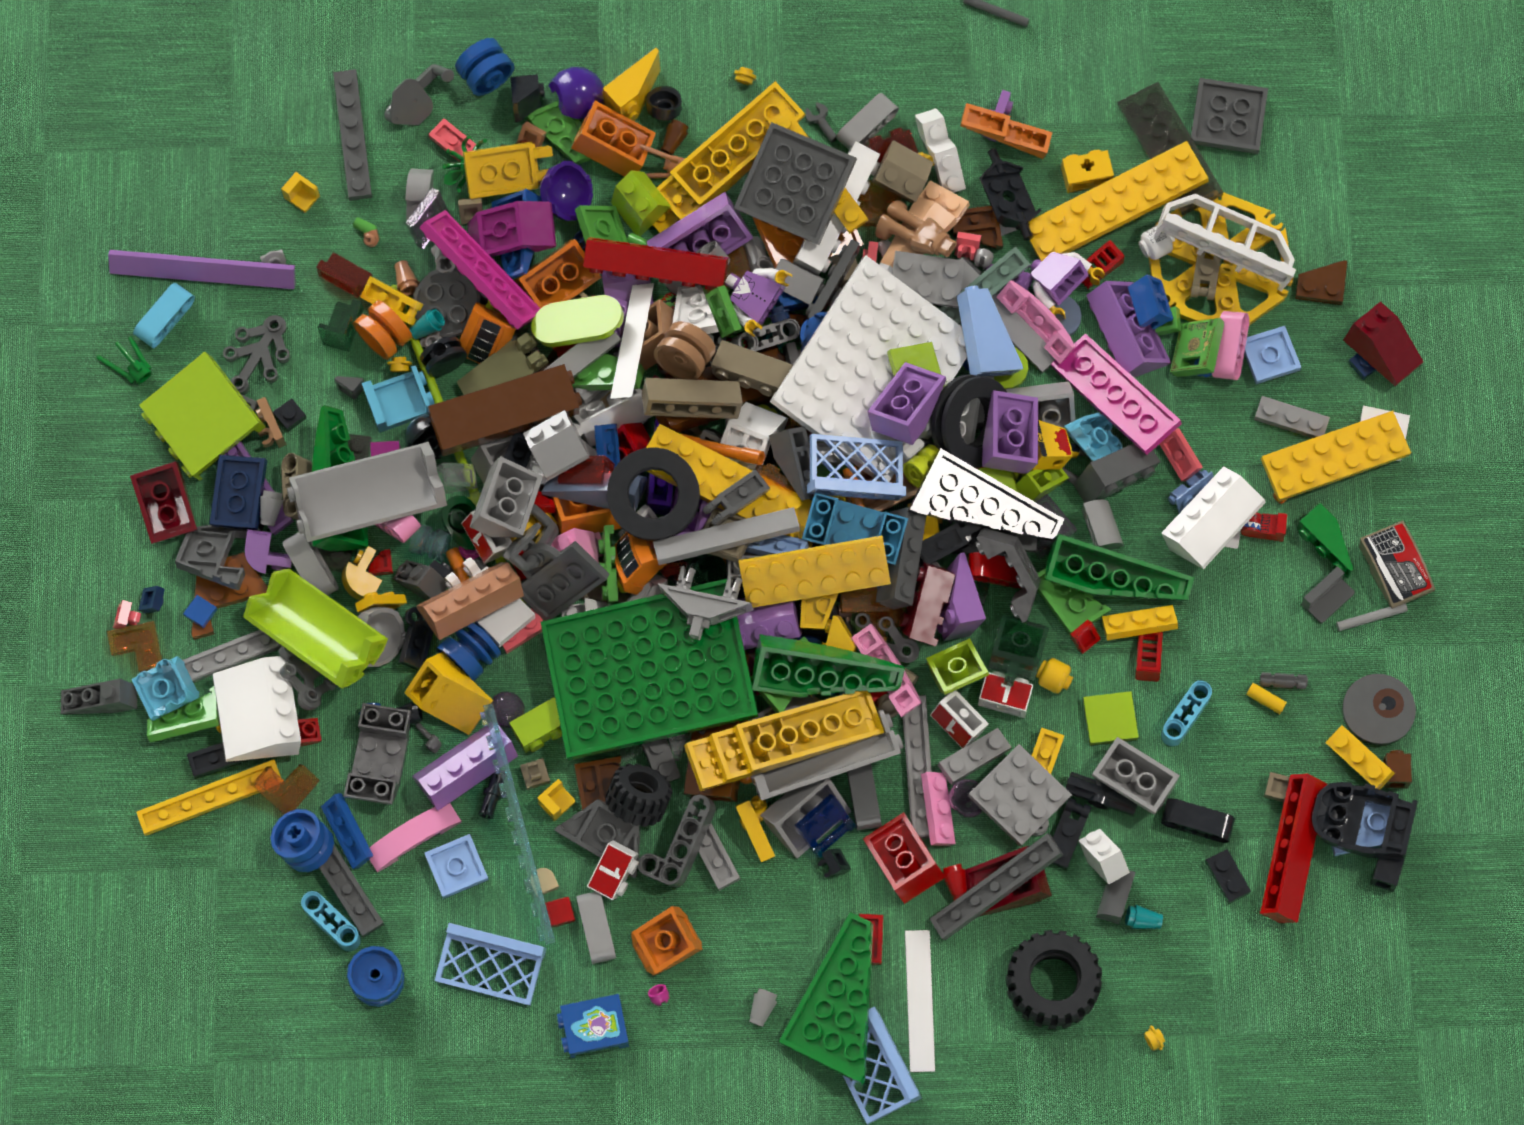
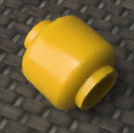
[1036,658,1074,694]

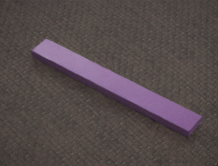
[108,250,296,289]

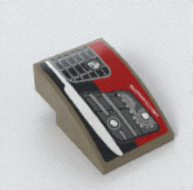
[1359,520,1435,609]

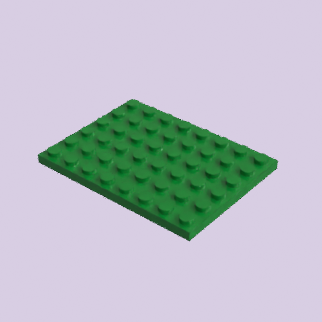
[541,579,759,761]

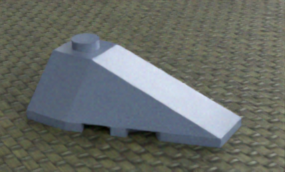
[542,473,647,511]

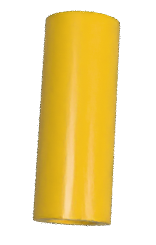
[1246,683,1287,715]

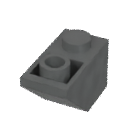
[393,560,447,600]

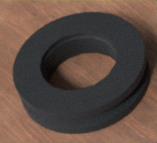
[931,375,1007,468]
[607,447,700,541]

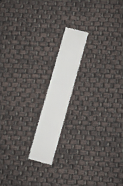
[610,283,654,399]
[905,930,935,1072]

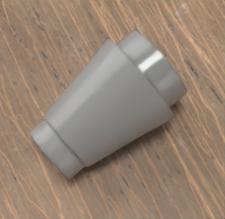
[260,490,284,526]
[749,988,777,1027]

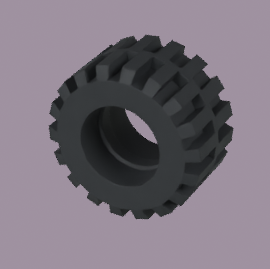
[605,764,672,827]

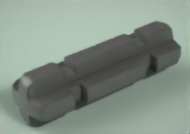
[1260,672,1308,689]

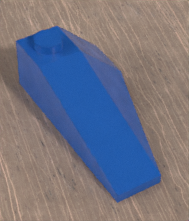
[492,189,542,279]

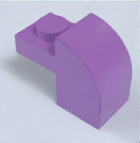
[245,529,292,574]

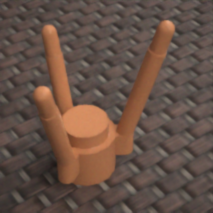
[640,144,685,178]

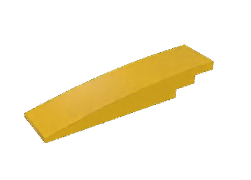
[653,81,806,233]
[684,691,885,791]

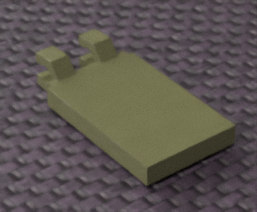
[457,332,548,395]

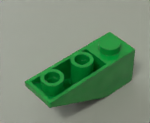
[1297,503,1353,579]

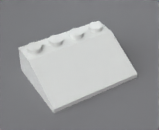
[213,656,301,762]

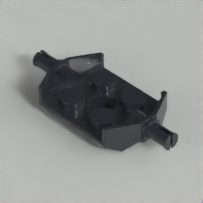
[979,148,1041,241]

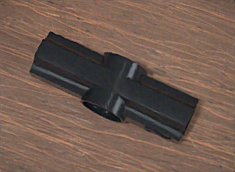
[1065,772,1138,816]

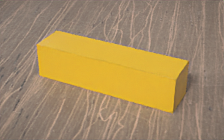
[735,800,775,862]

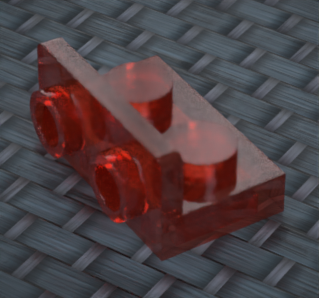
[864,127,918,163]

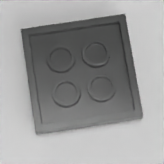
[1190,78,1268,154]

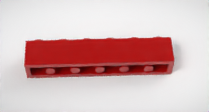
[583,237,729,290]
[1260,773,1327,923]

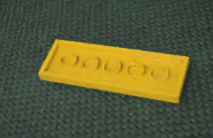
[1261,411,1411,502]
[739,536,891,608]

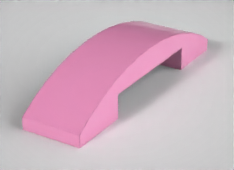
[996,280,1075,364]
[851,624,921,717]
[369,803,461,873]

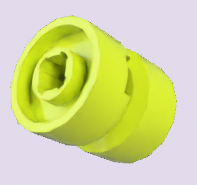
[903,444,939,488]

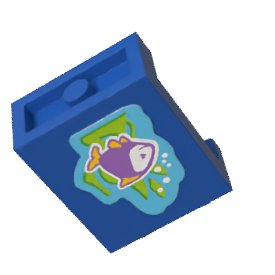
[557,994,629,1058]

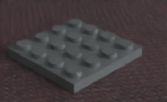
[734,122,857,245]

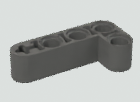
[638,795,716,888]

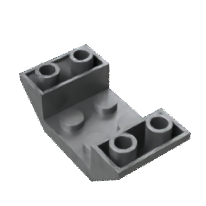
[976,528,1041,623]
[344,703,411,805]

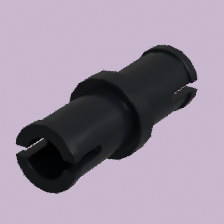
[478,770,507,820]

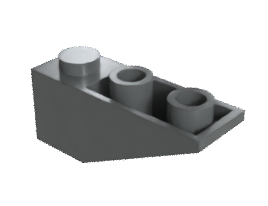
[61,679,137,714]

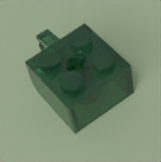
[988,614,1049,687]

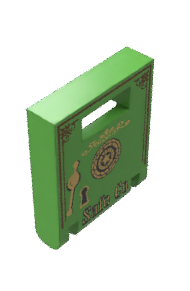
[1170,318,1224,377]

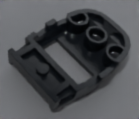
[1312,782,1418,859]

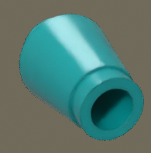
[409,309,445,340]
[1125,904,1163,929]

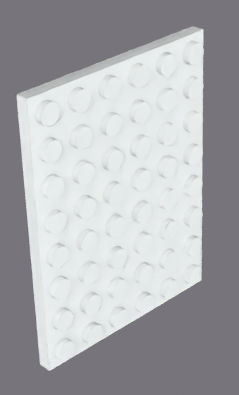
[770,255,967,482]

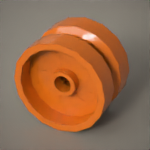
[353,300,412,360]

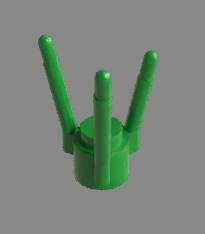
[96,336,152,384]

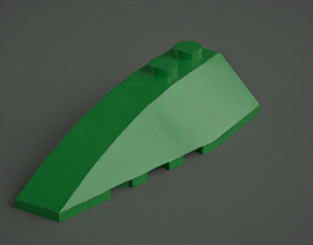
[312,405,368,551]
[1045,534,1194,601]
[752,634,905,697]

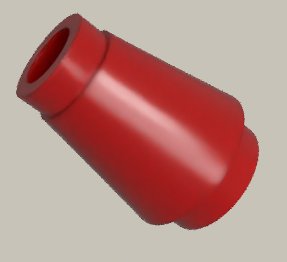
[943,864,967,901]

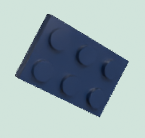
[209,455,268,530]

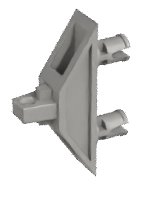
[657,566,754,640]

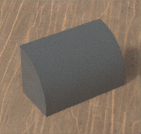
[1096,870,1135,925]

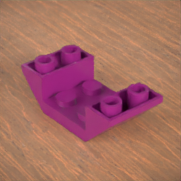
[467,201,556,260]

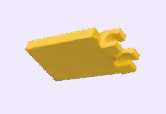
[463,142,553,199]

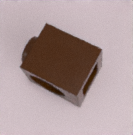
[1383,750,1412,788]

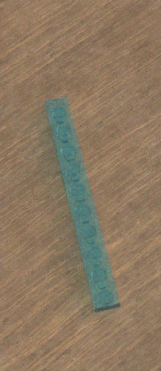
[480,703,555,945]

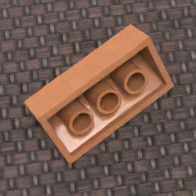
[416,562,524,640]

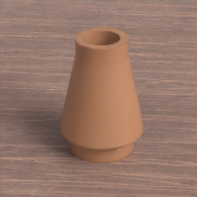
[395,260,420,296]

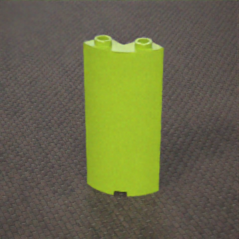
[243,569,388,688]

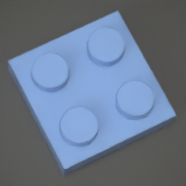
[1244,326,1301,384]
[424,834,489,899]

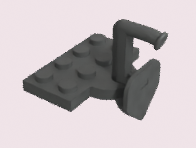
[503,504,609,620]

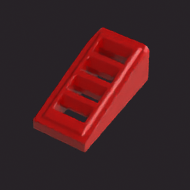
[1081,240,1125,289]
[1135,632,1163,682]

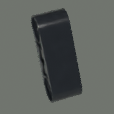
[1161,798,1235,843]

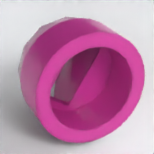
[648,984,669,1006]

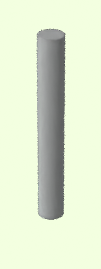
[1336,603,1408,631]

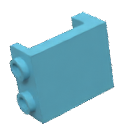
[362,365,435,433]

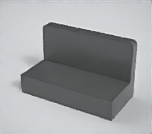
[1301,566,1355,624]

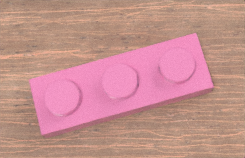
[921,772,956,846]

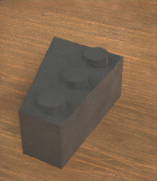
[1073,444,1161,503]

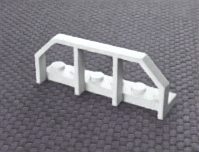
[1154,194,1296,291]

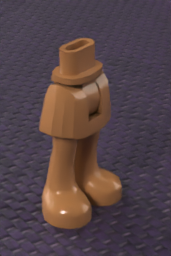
[875,200,957,257]

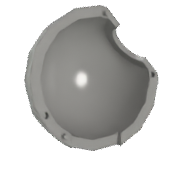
[357,607,406,667]

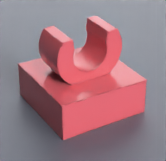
[954,232,981,260]
[113,600,141,630]

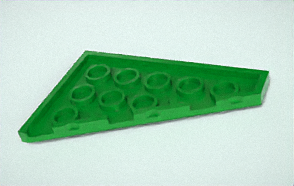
[779,912,873,1085]

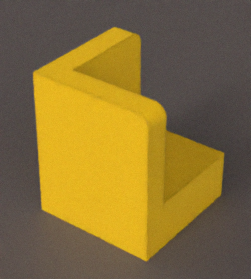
[281,172,320,212]
[537,779,575,821]

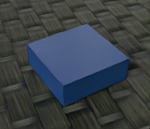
[183,595,218,629]

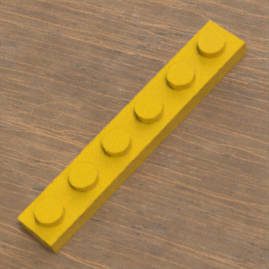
[768,108,869,234]
[136,760,283,836]

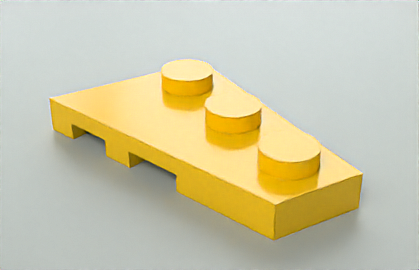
[800,593,839,630]

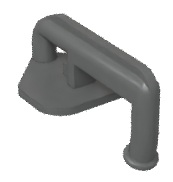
[384,64,454,125]

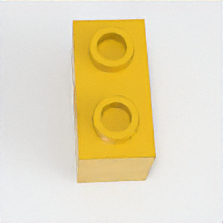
[1061,150,1114,193]

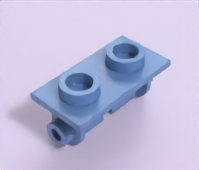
[1168,470,1214,514]

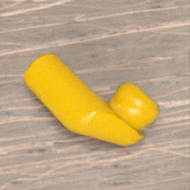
[739,795,767,830]

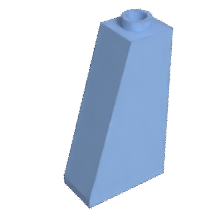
[957,286,1023,376]

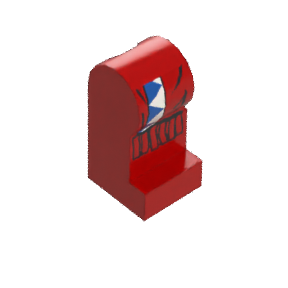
[1240,513,1287,542]

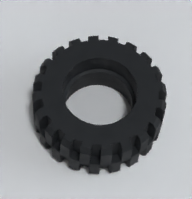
[1006,930,1102,1029]

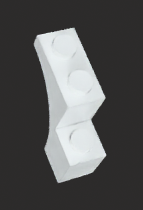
[915,109,966,193]

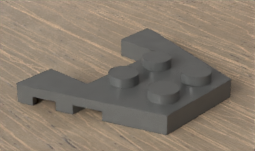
[175,518,264,590]

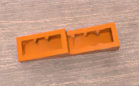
[960,103,1052,159]

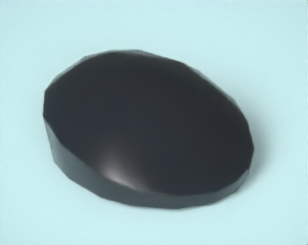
[646,86,682,121]

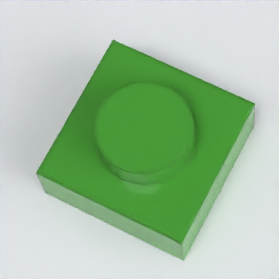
[1155,306,1181,336]

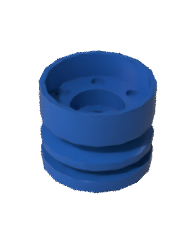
[436,623,501,681]

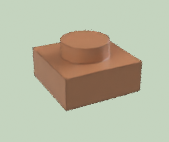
[516,122,547,148]

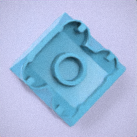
[1063,412,1122,462]
[132,656,199,721]

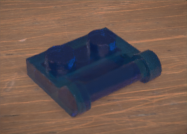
[794,794,856,859]

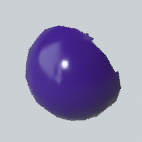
[549,67,604,119]
[540,161,593,221]

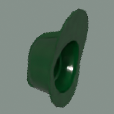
[442,495,476,550]

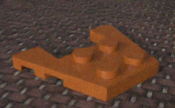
[192,553,268,640]

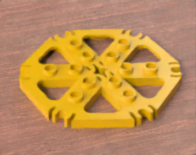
[1148,191,1294,326]

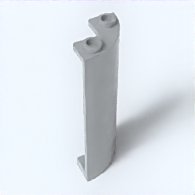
[287,442,447,542]
[751,709,903,800]

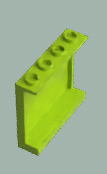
[139,352,266,481]

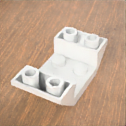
[720,402,788,474]

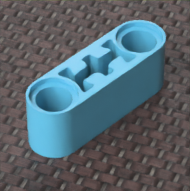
[133,283,195,348]
[1161,681,1212,746]
[301,891,361,952]

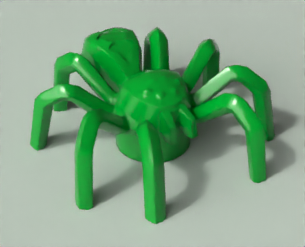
[441,135,487,193]

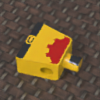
[1032,420,1079,470]

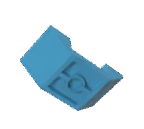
[802,492,908,565]

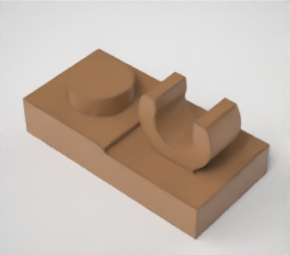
[256,397,287,448]

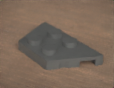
[554,799,641,878]

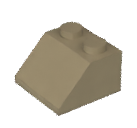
[871,140,934,204]

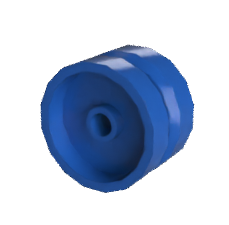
[455,38,515,96]
[270,809,334,872]
[347,946,405,1007]

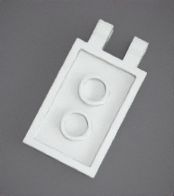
[445,557,535,648]

